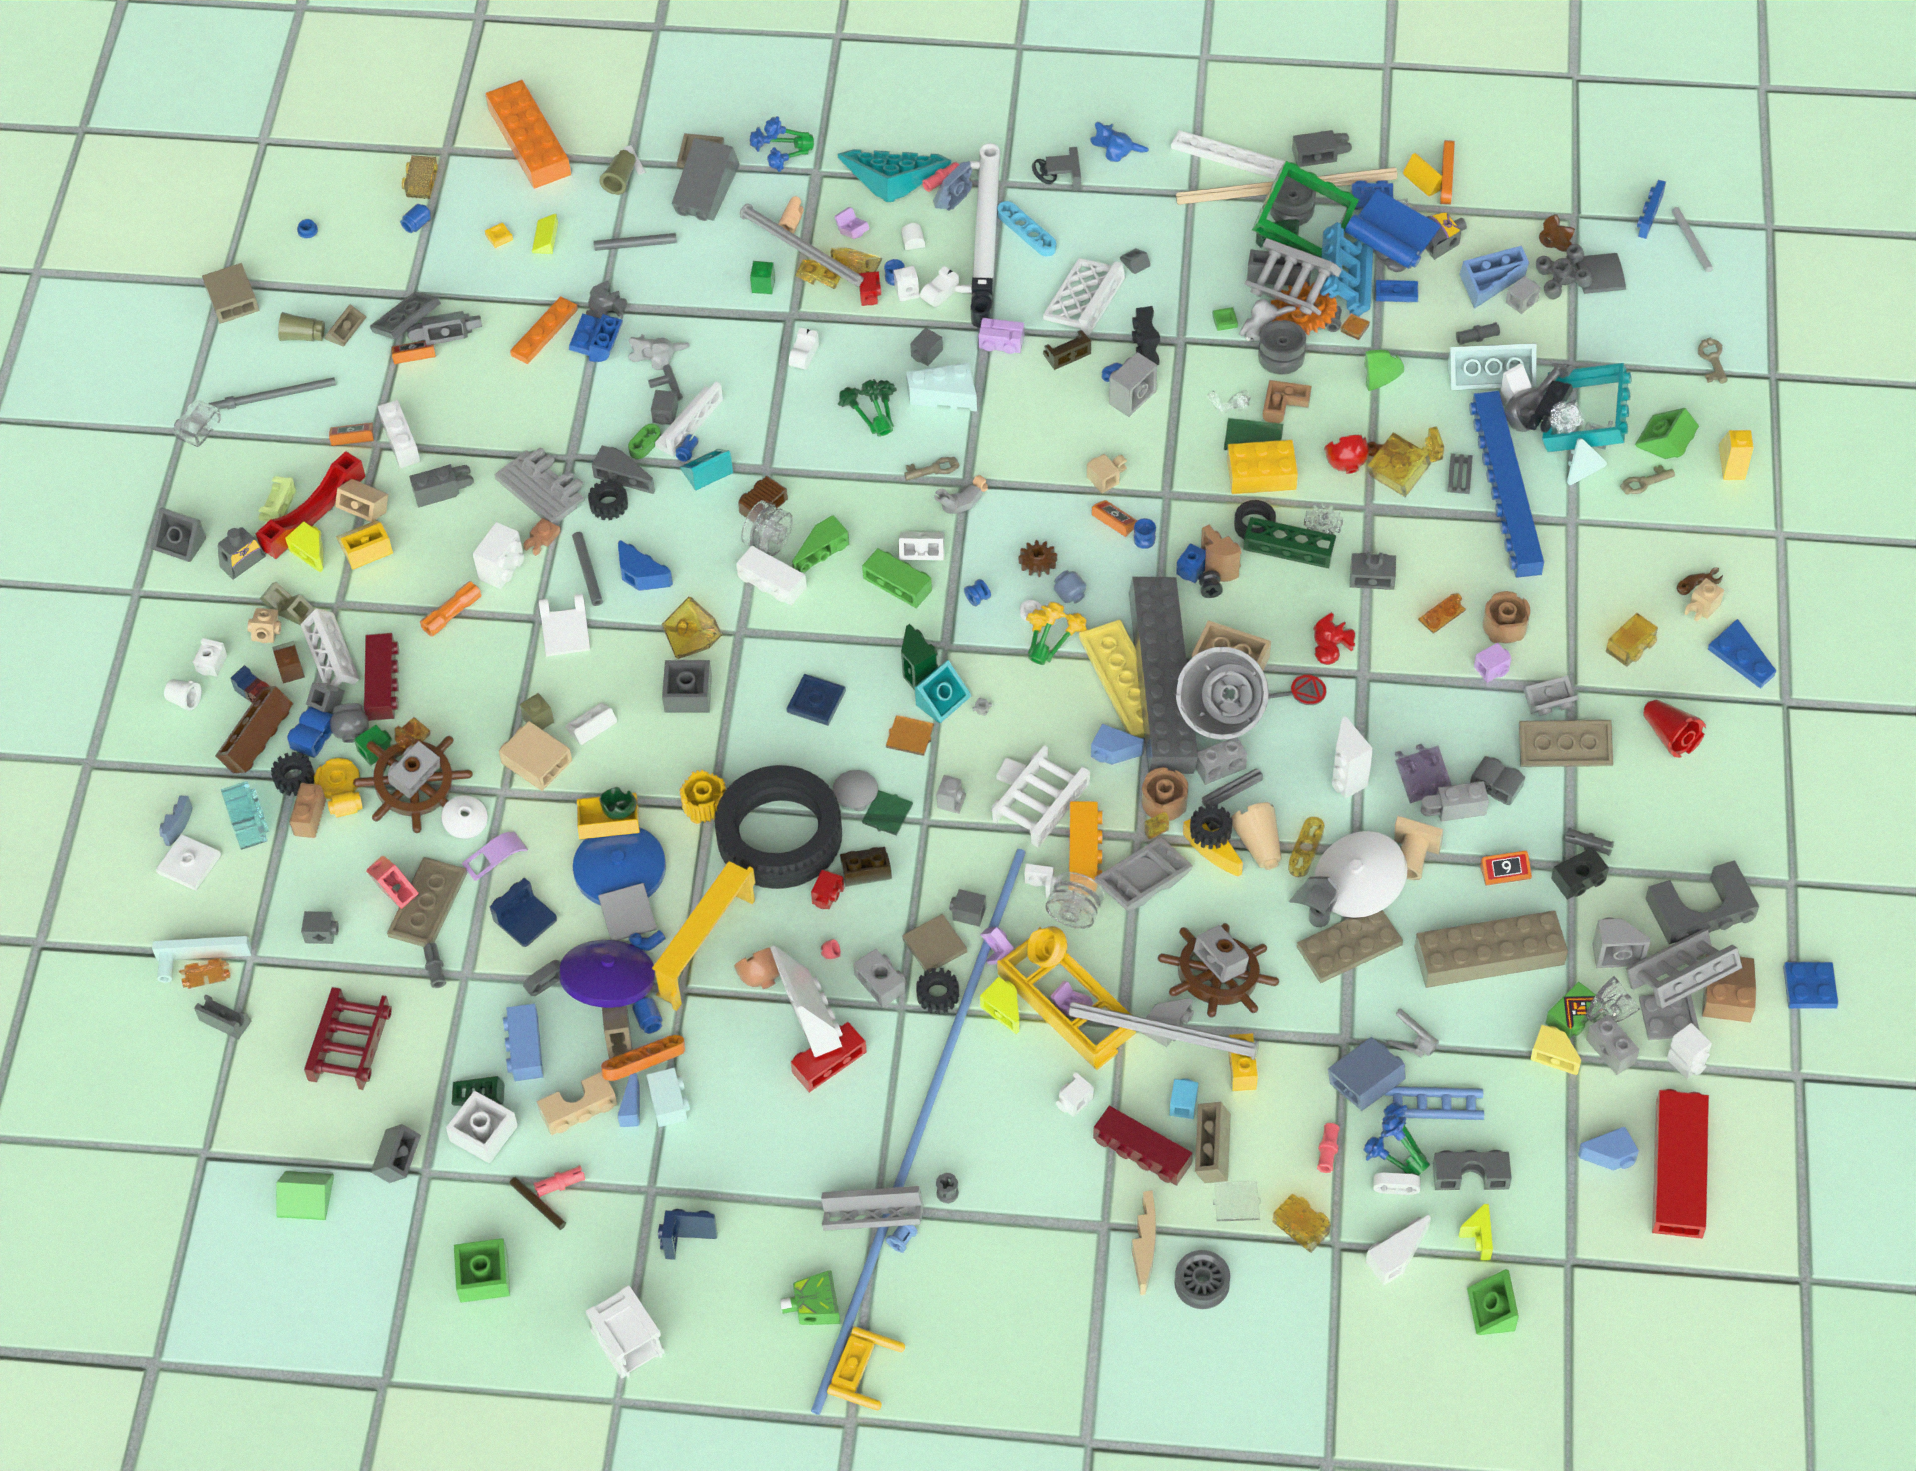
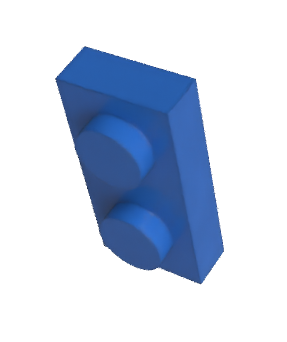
[1375,280,1418,302]

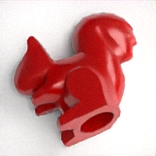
[1313,612,1355,665]

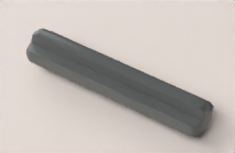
[1202,769,1263,808]

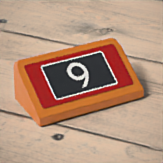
[391,341,436,364]
[329,422,374,446]
[1092,500,1137,537]
[1480,851,1532,886]

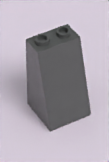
[672,138,740,221]

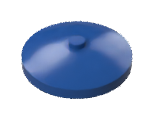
[573,827,666,906]

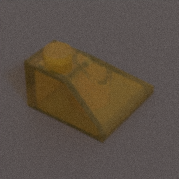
[662,596,722,659]

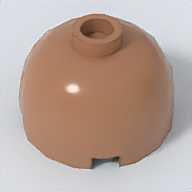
[734,947,780,990]

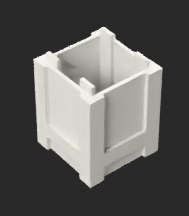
[585,1285,665,1379]

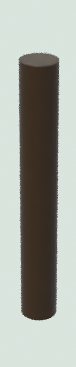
[509,1177,566,1230]

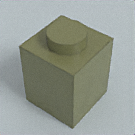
[520,693,554,730]

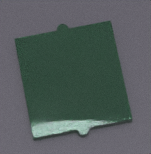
[862,790,913,836]

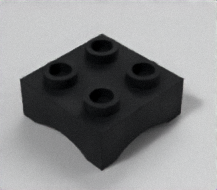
[1132,306,1160,365]

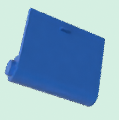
[1345,190,1441,269]

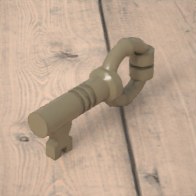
[1698,337,1728,384]
[904,457,960,481]
[1620,465,1675,495]

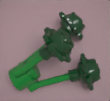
[838,379,897,437]

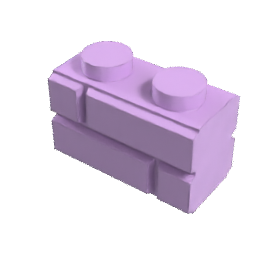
[979,318,1024,354]

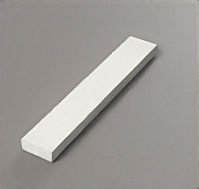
[1171,130,1286,179]

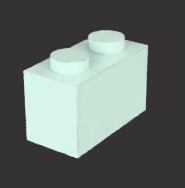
[646,1068,690,1127]

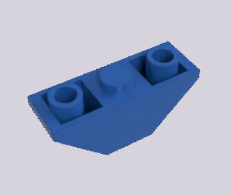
[618,540,673,591]

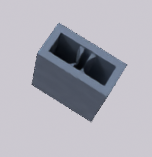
[1328,1037,1406,1111]

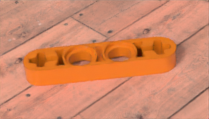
[1440,140,1455,205]
[601,1035,685,1081]

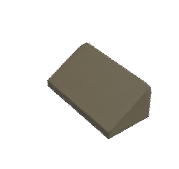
[324,304,366,347]

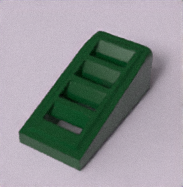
[451,1076,505,1106]

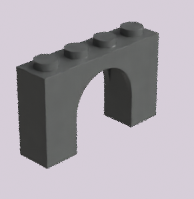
[1645,860,1759,944]

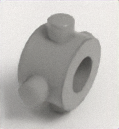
[972,698,992,716]

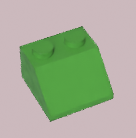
[1635,408,1699,459]

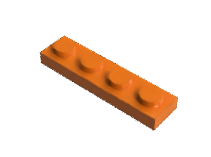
[510,296,578,364]

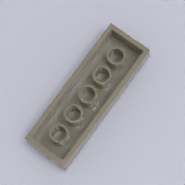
[1414,911,1568,988]

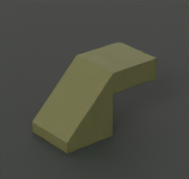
[260,582,315,626]

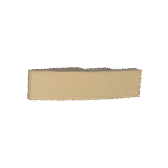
[1132,1190,1156,1295]

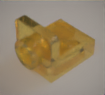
[1421,426,1444,463]

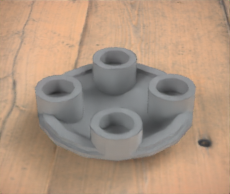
[833,770,878,811]

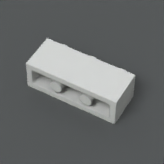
[377,400,420,468]
[736,546,807,605]

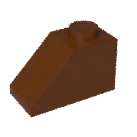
[272,641,305,684]

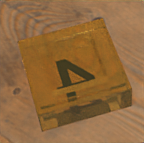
[1145,812,1169,839]

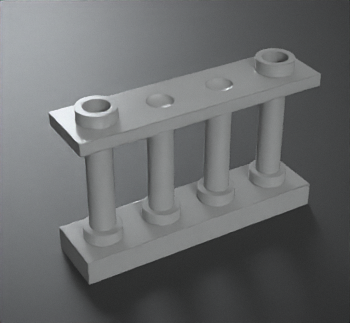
[1244,238,1342,315]
[1626,928,1742,1009]

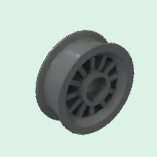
[1174,1250,1230,1309]

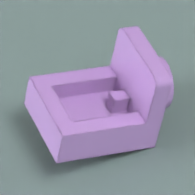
[834,207,870,239]
[980,927,1014,965]
[1051,981,1093,1019]

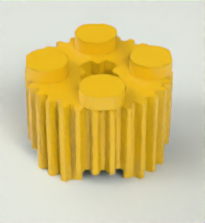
[679,769,726,824]

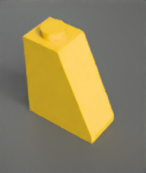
[1719,430,1754,480]

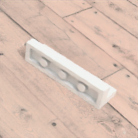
[655,382,723,456]
[301,608,359,687]

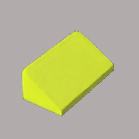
[532,214,558,254]

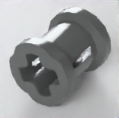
[936,1173,959,1204]

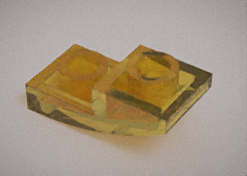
[795,259,841,289]

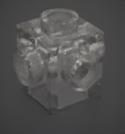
[1549,399,1584,434]

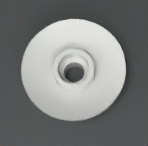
[441,796,488,839]

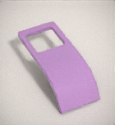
[462,832,528,881]

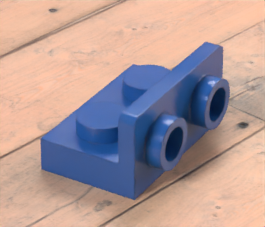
[1350,180,1393,210]

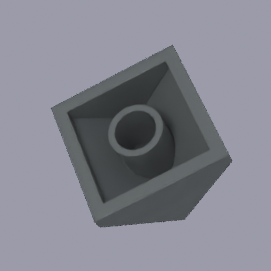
[151,507,206,562]

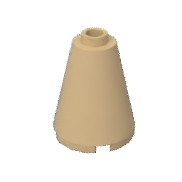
[1231,802,1281,870]

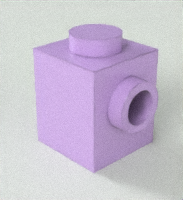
[1474,643,1511,683]

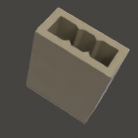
[202,263,259,324]

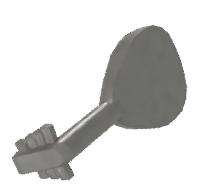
[1505,363,1573,432]

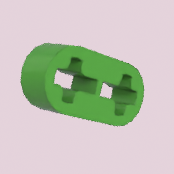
[628,424,661,459]

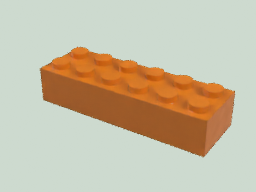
[485,80,571,189]

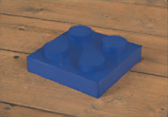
[1783,962,1838,1009]

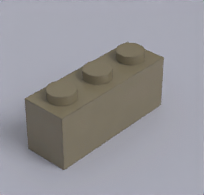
[1195,1102,1231,1183]

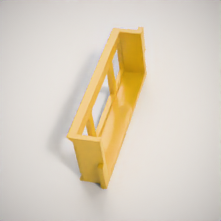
[652,861,755,1011]
[997,927,1136,1070]

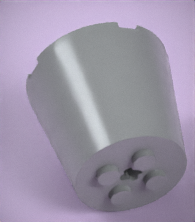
[1176,647,1269,740]

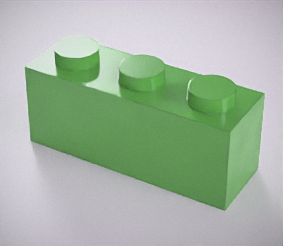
[862,548,932,609]

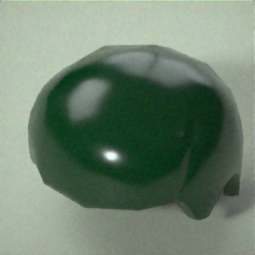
[599,787,637,819]

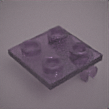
[1395,744,1452,804]

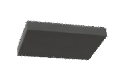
[370,291,441,339]

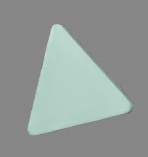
[1567,438,1607,485]

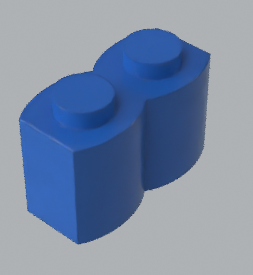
[287,707,333,758]

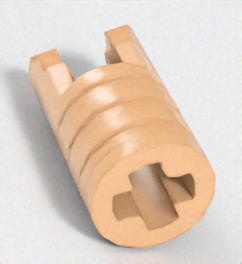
[778,196,804,234]

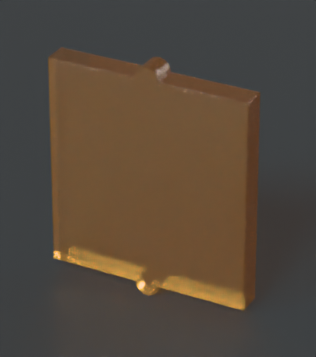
[886,715,934,756]

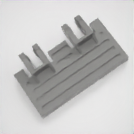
[494,448,584,525]

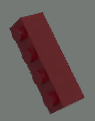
[364,633,399,721]
[1093,1105,1193,1186]

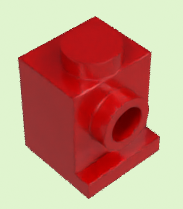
[858,271,881,306]
[811,870,845,909]

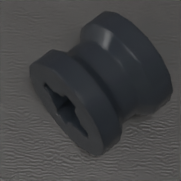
[1198,571,1223,598]

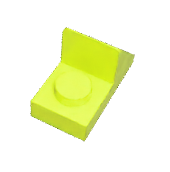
[1459,1204,1493,1260]

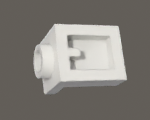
[1025,864,1058,898]

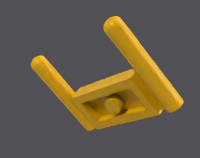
[827,1326,905,1410]

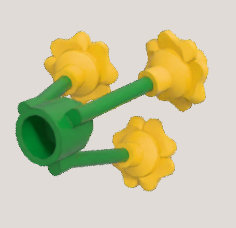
[1025,601,1087,665]

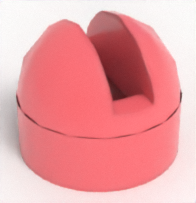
[821,939,841,959]

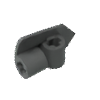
[1289,876,1338,927]

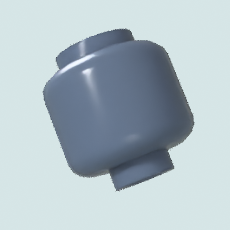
[1054,570,1086,604]

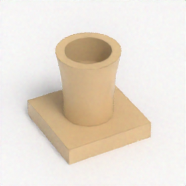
[1394,816,1443,880]

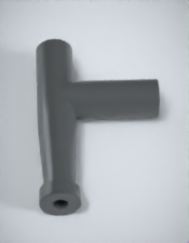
[648,364,683,401]

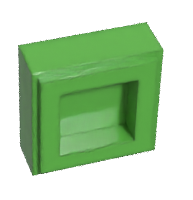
[1212,307,1238,331]

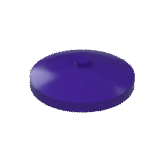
[559,940,655,1008]

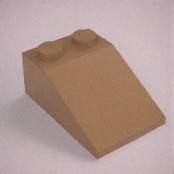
[1702,954,1756,1023]

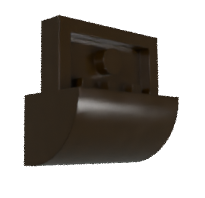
[840,847,892,887]

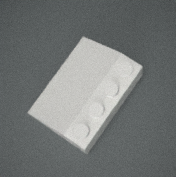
[770,946,842,1057]

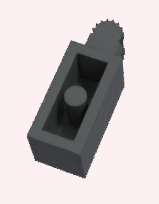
[1292,130,1352,167]

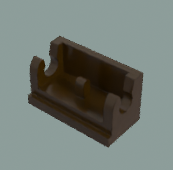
[1043,330,1091,370]

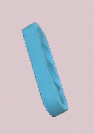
[997,201,1056,257]

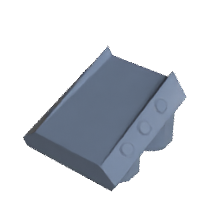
[933,161,973,211]

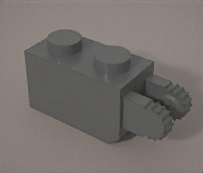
[409,464,474,508]

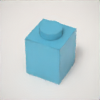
[1170,1079,1198,1119]

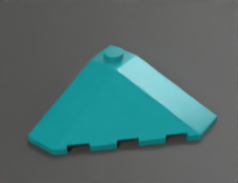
[838,149,951,202]

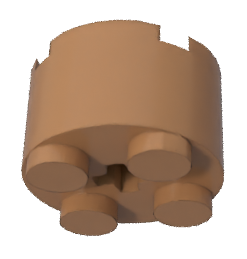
[1483,591,1530,643]
[1141,768,1188,823]

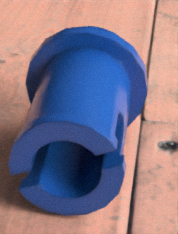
[676,434,699,462]

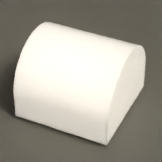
[901,223,925,250]

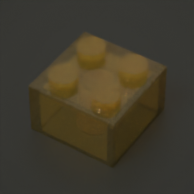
[1368,432,1431,498]

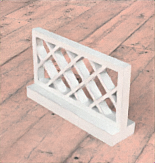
[1043,258,1125,336]

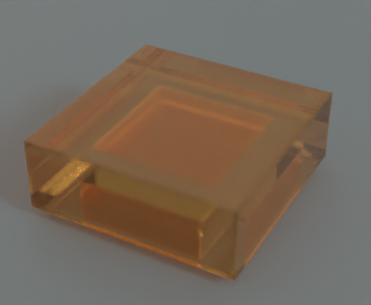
[1341,314,1370,340]

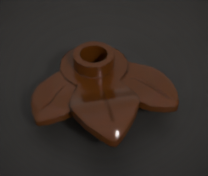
[1539,214,1575,252]

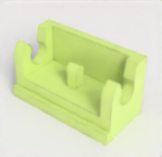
[258,476,296,522]

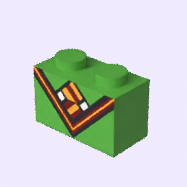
[1546,982,1601,1039]

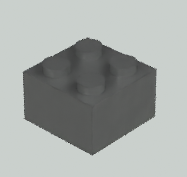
[662,660,712,713]

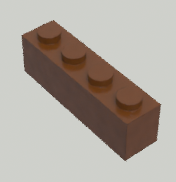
[215,686,293,773]

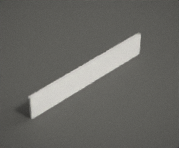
[624,145,646,175]

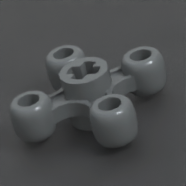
[1536,244,1593,300]

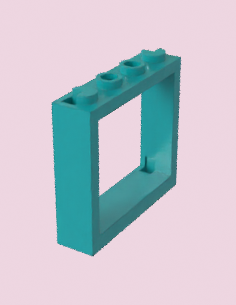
[1542,363,1632,452]

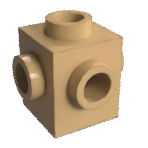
[248,608,281,643]

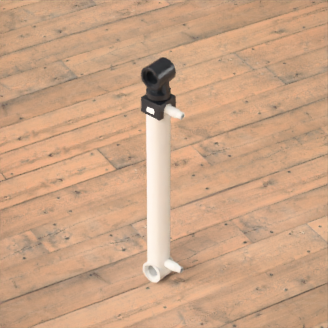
[955,143,1000,328]

